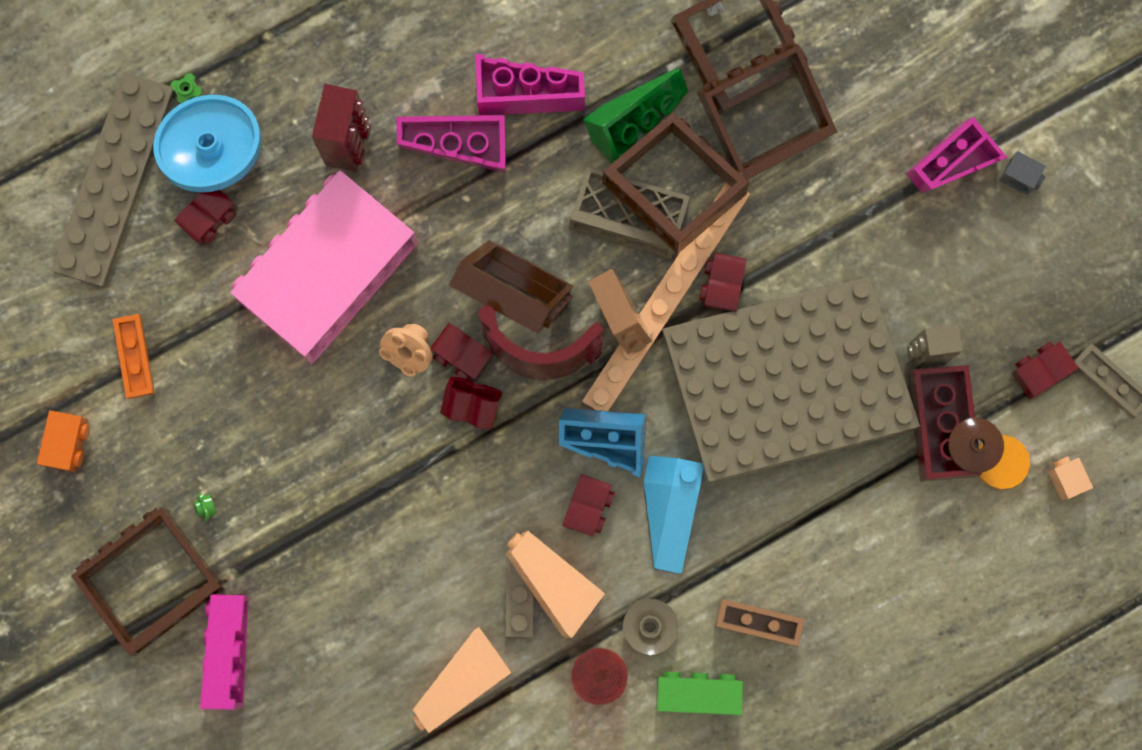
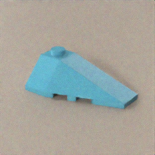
[643,456,703,574]

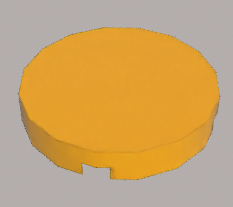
[978,435,1030,490]

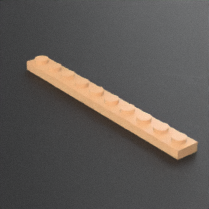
[582,183,750,411]

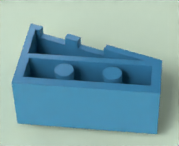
[559,408,646,478]

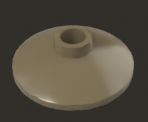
[623,599,678,655]

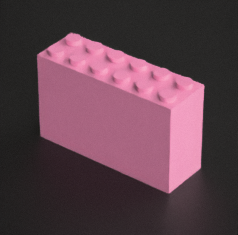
[230,170,418,365]

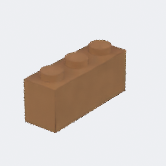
[714,599,805,647]

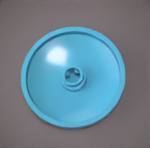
[153,95,262,192]

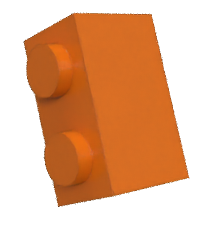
[37,410,90,473]

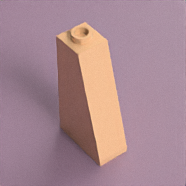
[506,531,605,638]
[412,627,512,733]

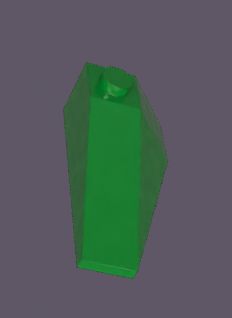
[583,68,688,164]

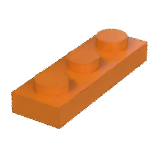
[112,314,155,400]

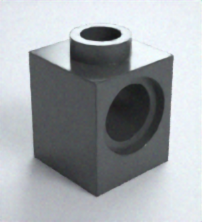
[999,151,1046,195]

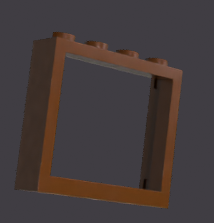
[670,0,807,115]
[697,42,837,180]
[603,113,749,255]
[449,240,574,334]
[71,508,225,656]

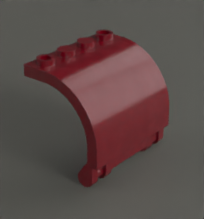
[478,306,604,381]

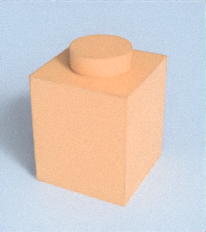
[1047,456,1093,501]

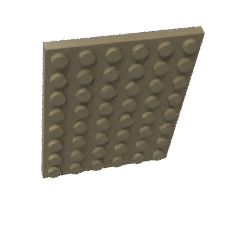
[662,277,920,484]

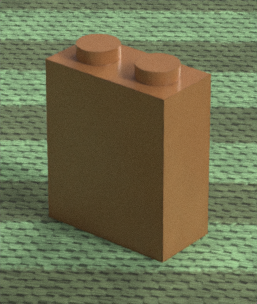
[588,269,652,354]

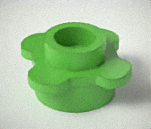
[170,73,202,104]
[193,493,216,522]

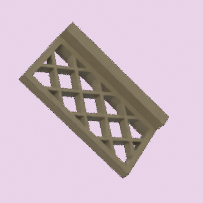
[569,167,690,259]

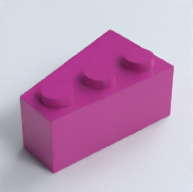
[905,117,1008,193]

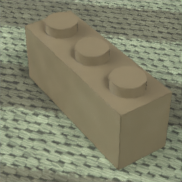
[907,324,963,369]

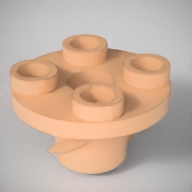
[379,324,432,377]

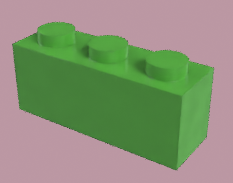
[656,671,743,715]

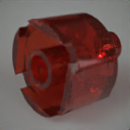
[571,648,628,705]

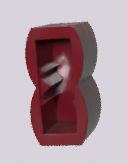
[174,190,238,246]
[699,252,747,312]
[430,323,494,383]
[1011,341,1079,400]
[440,377,503,429]
[562,474,615,537]

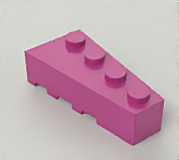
[475,54,585,116]
[396,115,506,173]
[200,595,249,709]

